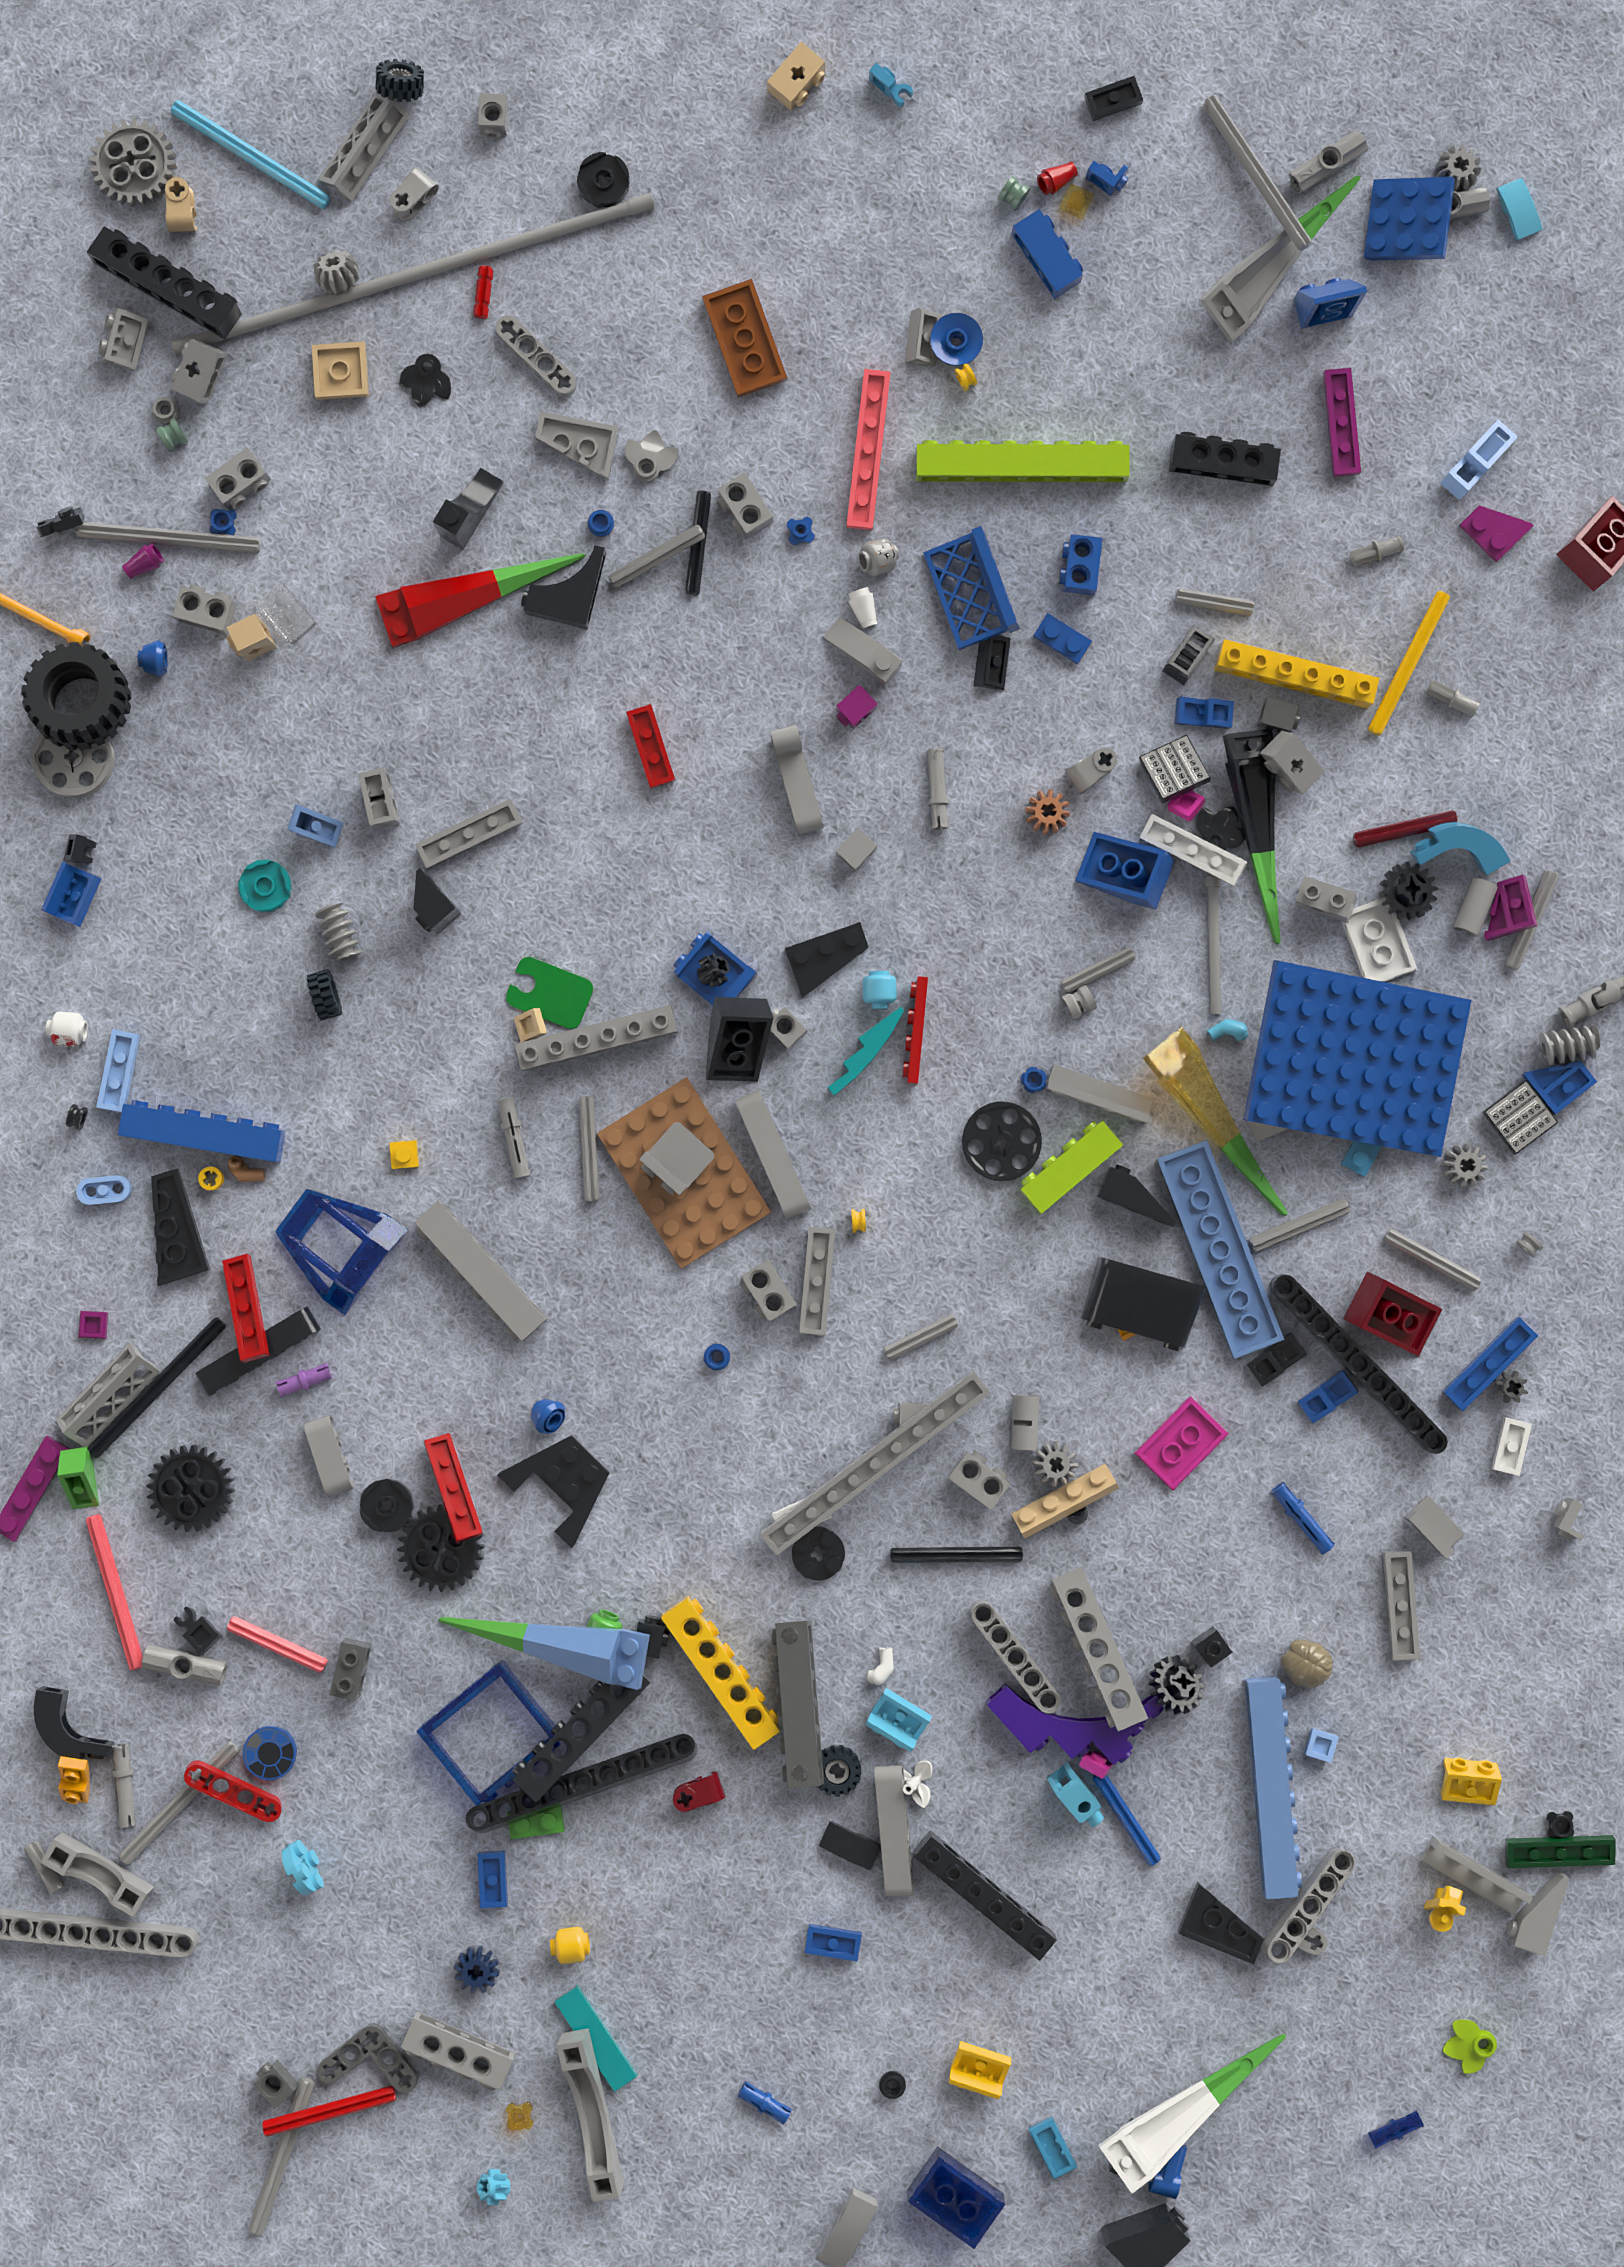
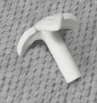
[903,1760,932,1808]

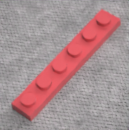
[846,369,891,531]

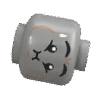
[858,538,899,576]

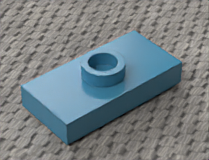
[1028,2116,1078,2180]

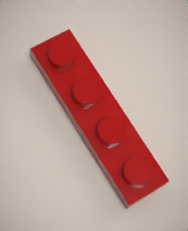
[902,976,928,1084]
[222,1253,269,1363]
[423,1433,483,1543]

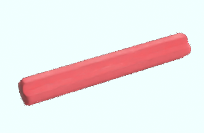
[227,1617,327,1673]

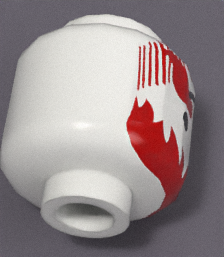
[46,1011,88,1047]

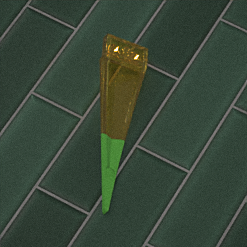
[1143,1027,1287,1216]

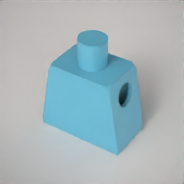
[1047,1762,1104,1827]

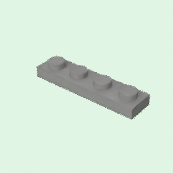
[415,798,523,870]
[799,1227,835,1336]
[1383,1550,1420,1661]

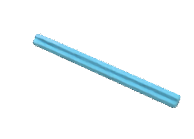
[170,100,330,209]

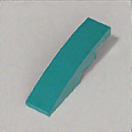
[828,1007,904,1096]

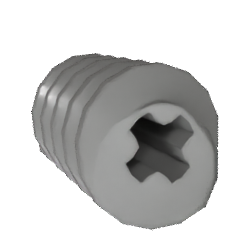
[315,903,363,962]
[1539,1025,1600,1065]

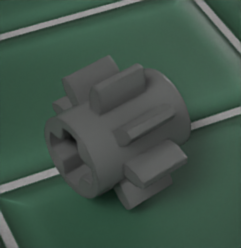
[1493,1371,1528,1403]

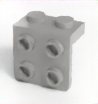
[639,1122,714,1196]

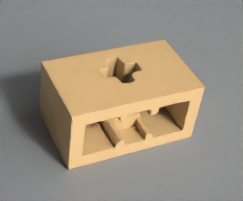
[767,42,826,111]
[226,613,277,661]

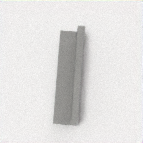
[318,93,410,202]
[1045,1064,1155,1124]
[56,1343,160,1447]
[1420,1836,1533,1915]

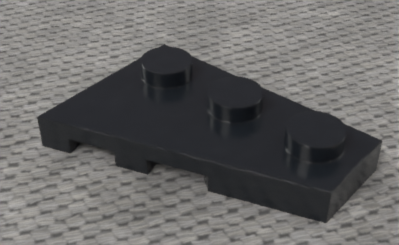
[785,922,869,999]
[1177,1881,1264,1964]

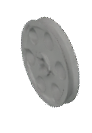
[32,733,114,798]

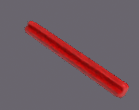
[262,2086,396,2137]

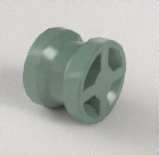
[998,176,1031,211]
[156,418,188,452]

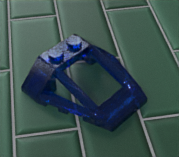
[275,1188,408,1316]

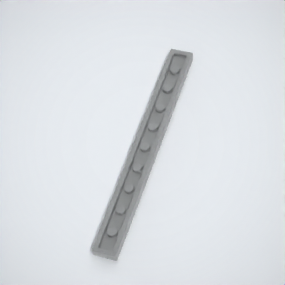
[760,1370,990,1556]

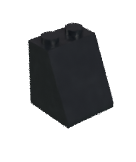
[1101,2203,1191,2267]

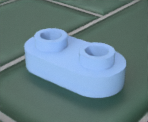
[76,1175,132,1205]

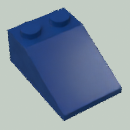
[1294,278,1367,329]
[1075,832,1175,910]

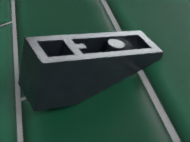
[1097,1164,1175,1227]

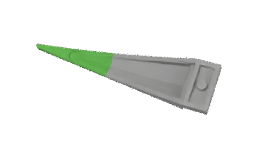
[1199,176,1361,341]

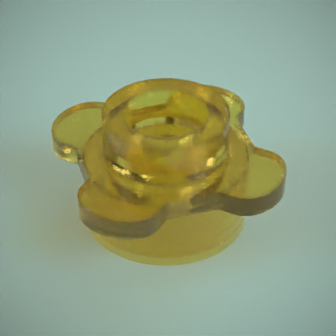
[506,2102,534,2131]

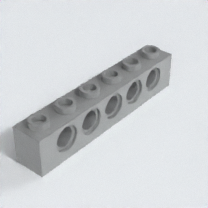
[515,1005,678,1071]
[1049,1567,1148,1731]

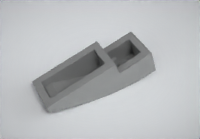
[818,2188,878,2267]

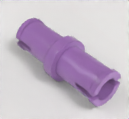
[276,1362,332,1397]

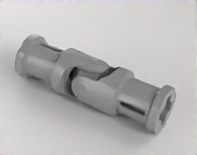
[1558,974,1624,1028]

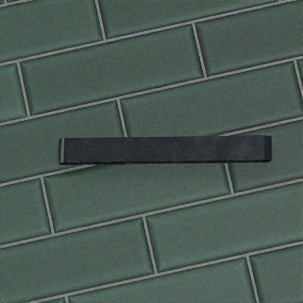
[1270,1274,1448,1454]
[465,1734,698,1833]

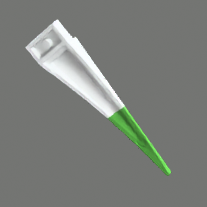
[1098,2034,1286,2193]

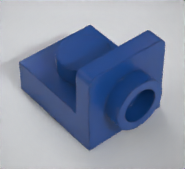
[1085,161,1129,196]

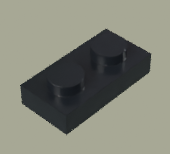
[1084,75,1143,121]

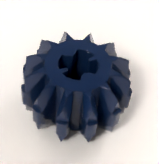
[454,1946,500,1994]

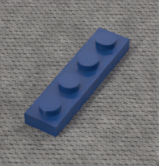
[1442,1317,1538,1411]

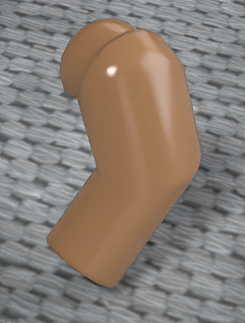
[228,1155,265,1182]

